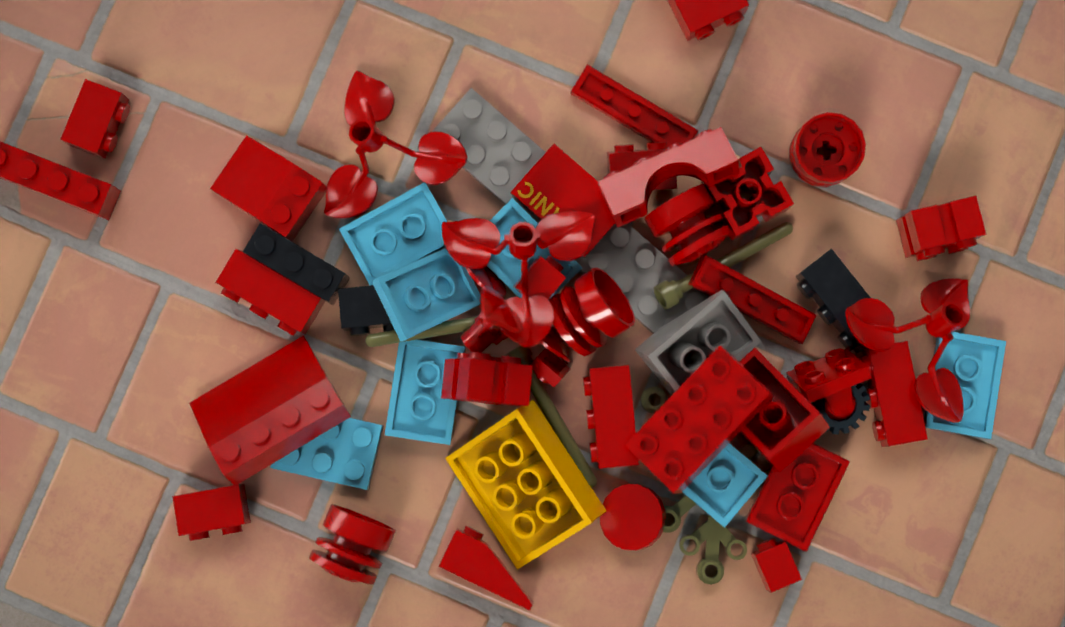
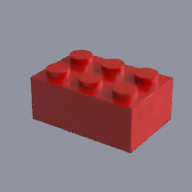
[739,348,830,473]

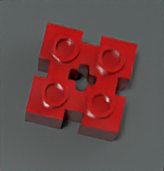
[700,147,794,241]
[896,196,987,261]
[441,352,533,406]

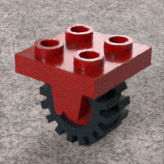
[786,348,872,435]

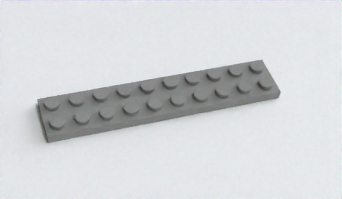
[432,88,710,334]

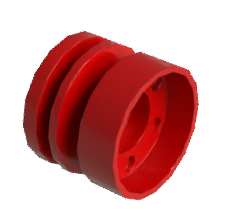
[789,112,866,188]
[644,184,732,267]
[549,267,635,357]
[309,504,396,585]

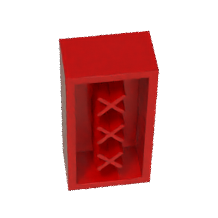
[625,345,775,494]

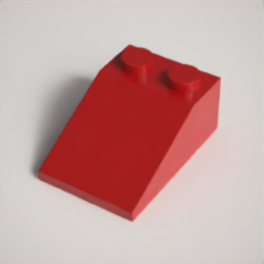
[210,135,327,242]

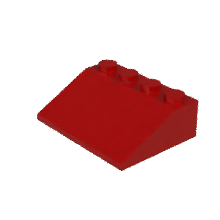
[189,335,351,486]

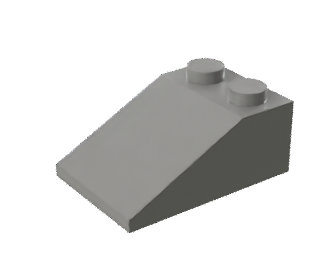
[635,290,762,396]

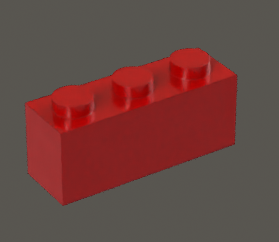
[215,249,325,336]
[859,341,928,447]
[583,365,639,469]

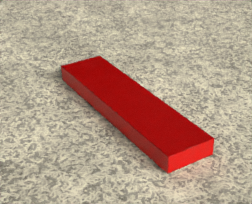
[570,64,699,148]
[688,255,817,344]

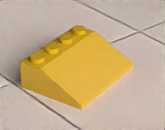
[445,400,606,570]

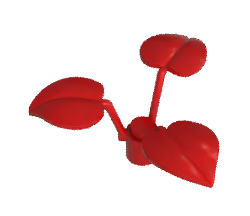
[324,71,468,219]
[442,211,595,347]
[461,266,570,364]
[845,278,970,423]

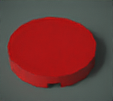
[600,484,666,550]

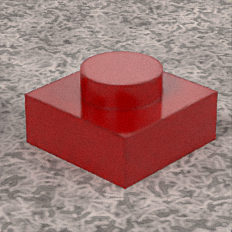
[530,348,571,388]

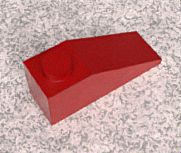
[438,526,533,611]

